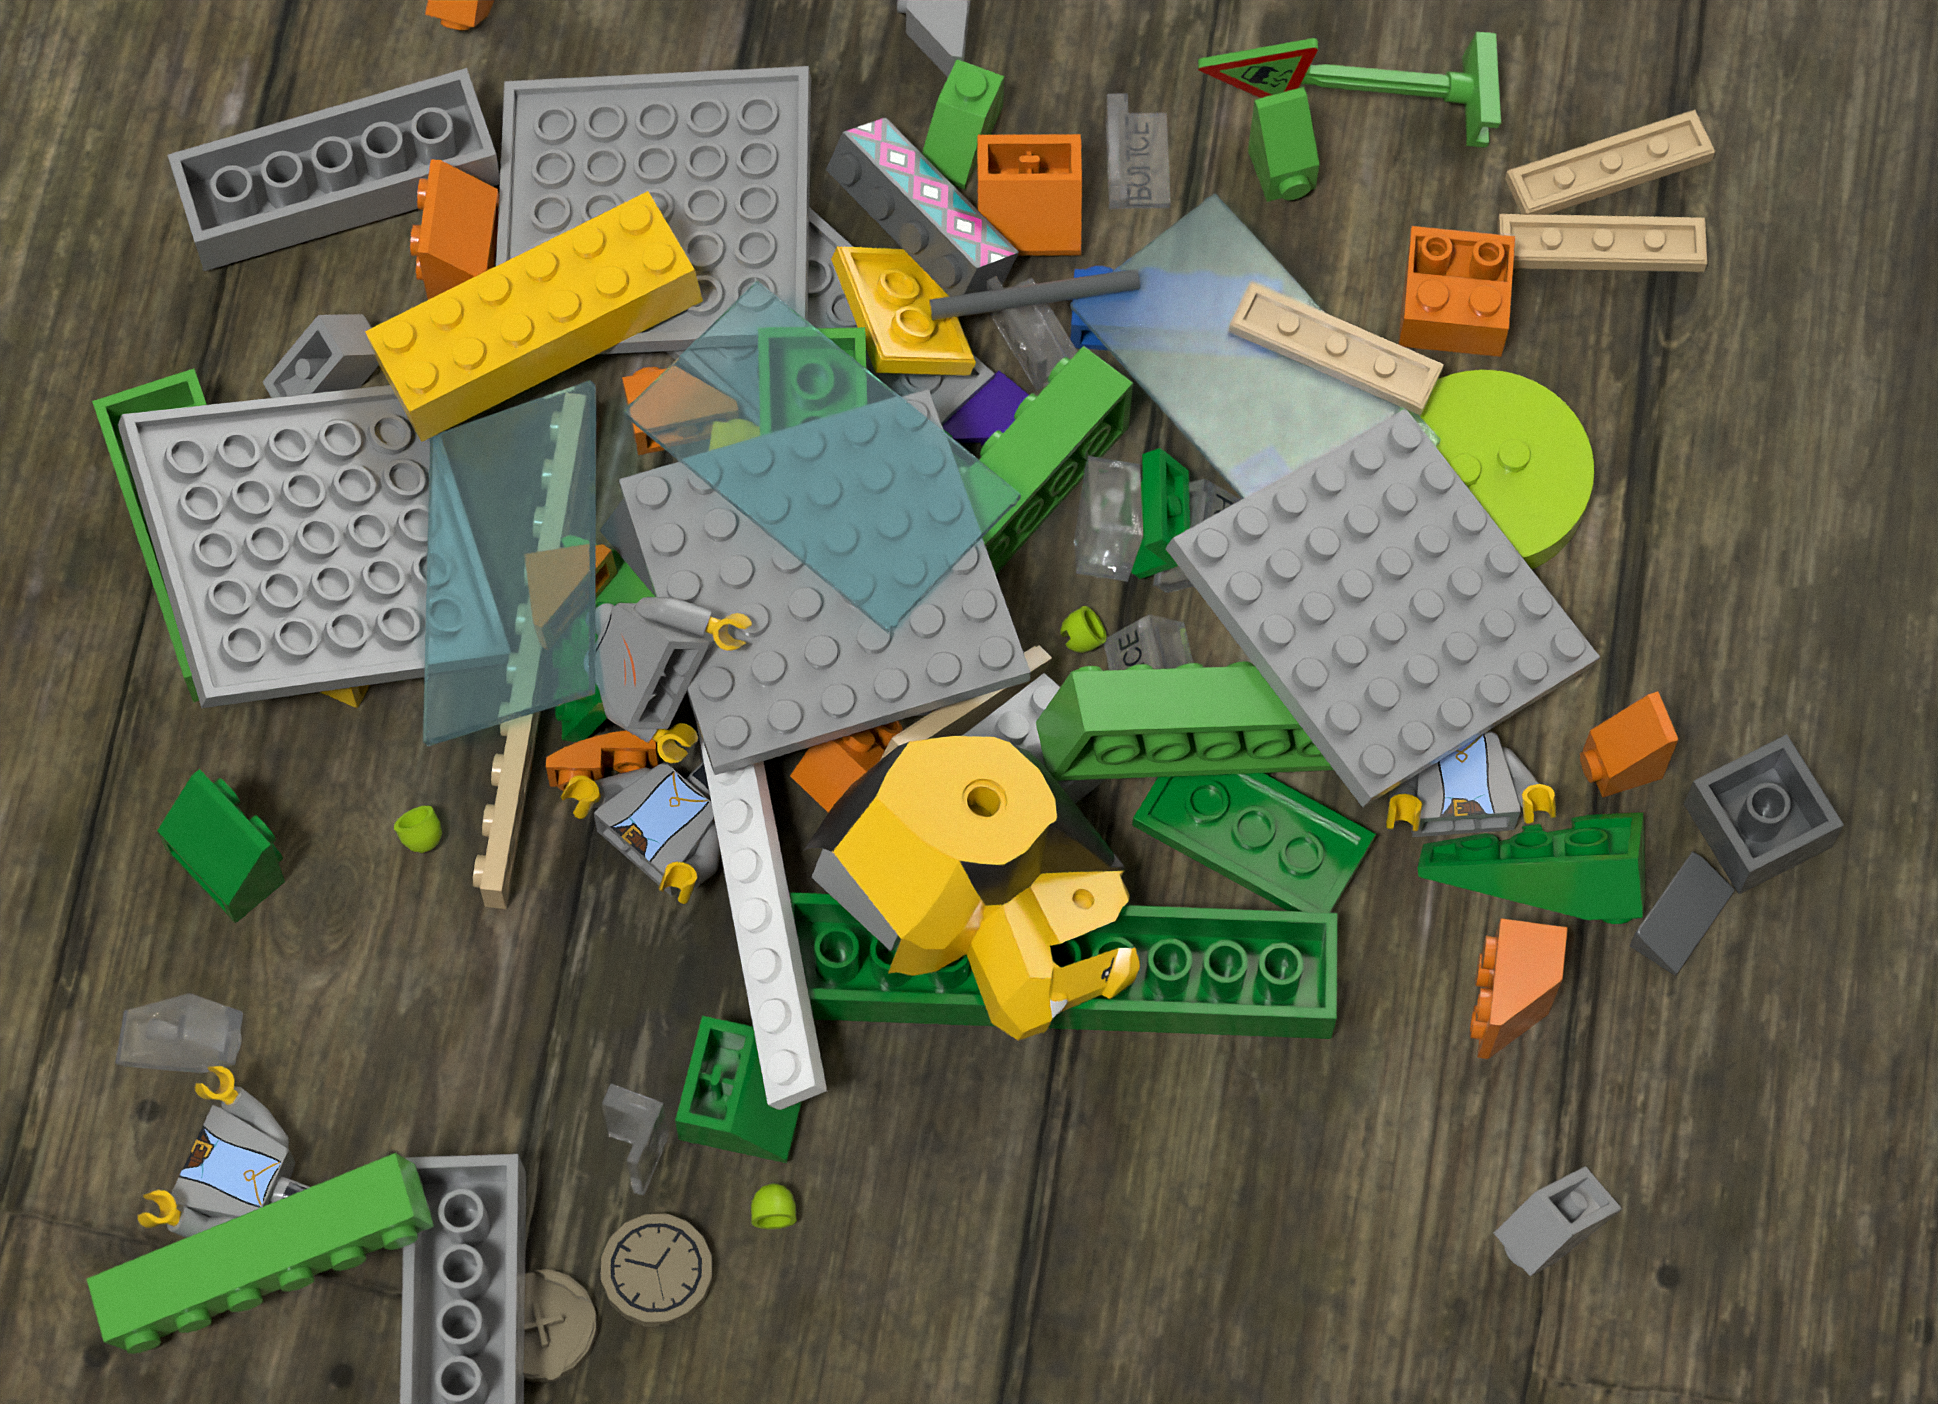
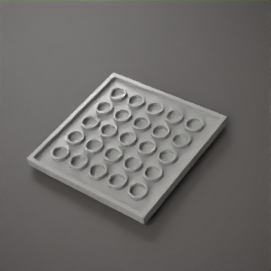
[496,66,811,354]
[118,385,514,708]
[619,389,1031,776]
[1165,408,1600,807]

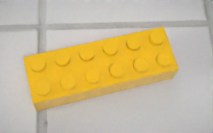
[365,191,703,442]

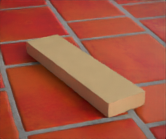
[1505,110,1715,215]
[1497,214,1707,272]
[1228,281,1444,415]
[880,645,1052,760]

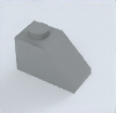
[897,0,971,77]
[263,314,379,398]
[1494,1166,1622,1276]

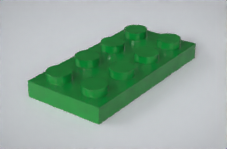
[1132,773,1376,913]

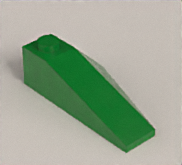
[1418,812,1646,924]

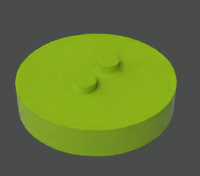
[1399,370,1594,570]

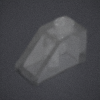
[1075,456,1143,582]
[115,993,243,1073]

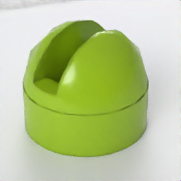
[1060,606,1107,653]
[394,806,442,853]
[751,1183,796,1229]

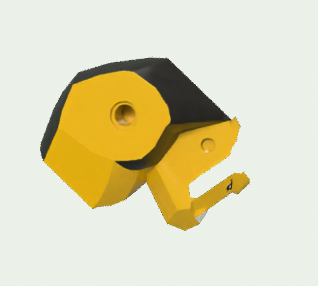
[803,736,1140,1040]

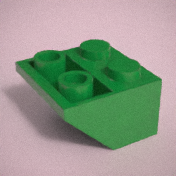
[157,769,286,924]
[675,1016,802,1163]

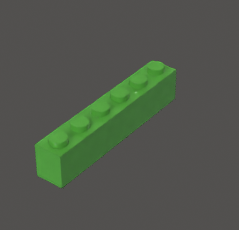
[87,1153,434,1354]

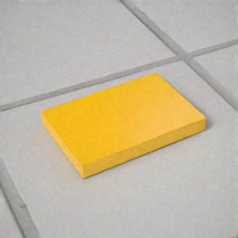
[831,246,976,376]

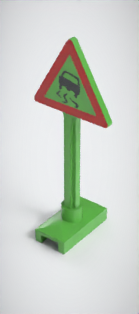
[1198,32,1501,148]

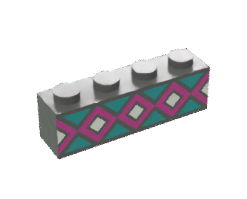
[826,117,1019,296]

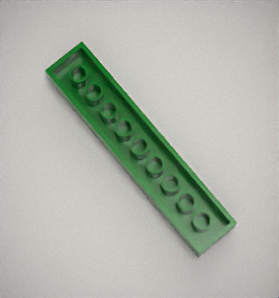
[789,893,1337,1039]

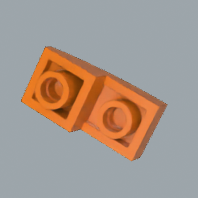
[546,730,659,791]

